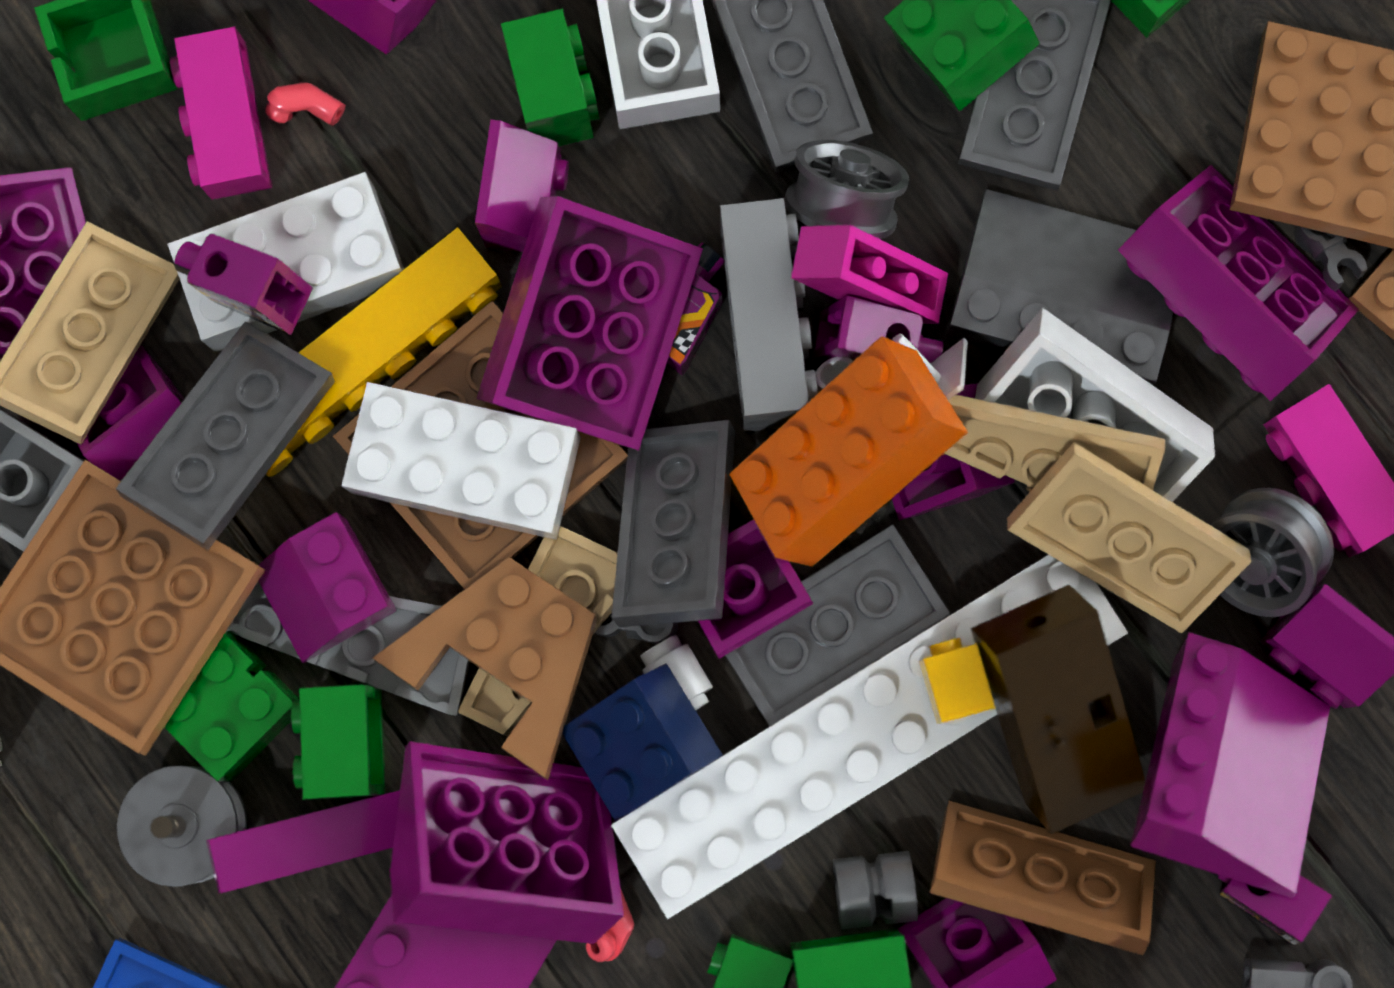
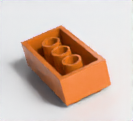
[729,336,968,567]

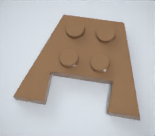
[373,557,598,780]

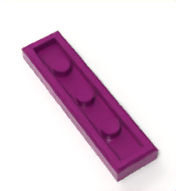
[206,790,400,894]

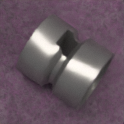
[833,851,918,929]

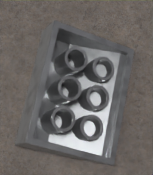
[945,189,1173,385]

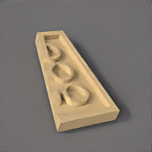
[944,395,1165,492]
[458,526,618,737]

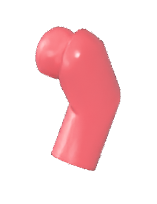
[265,82,345,126]
[586,887,634,962]

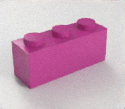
[170,26,272,200]
[791,225,948,324]
[1263,384,1394,557]

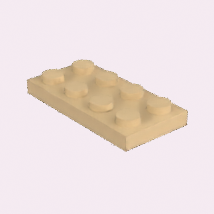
[0,221,179,445]
[1007,442,1252,633]

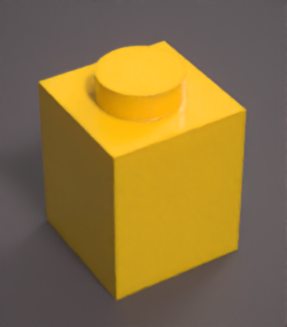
[919,638,995,724]

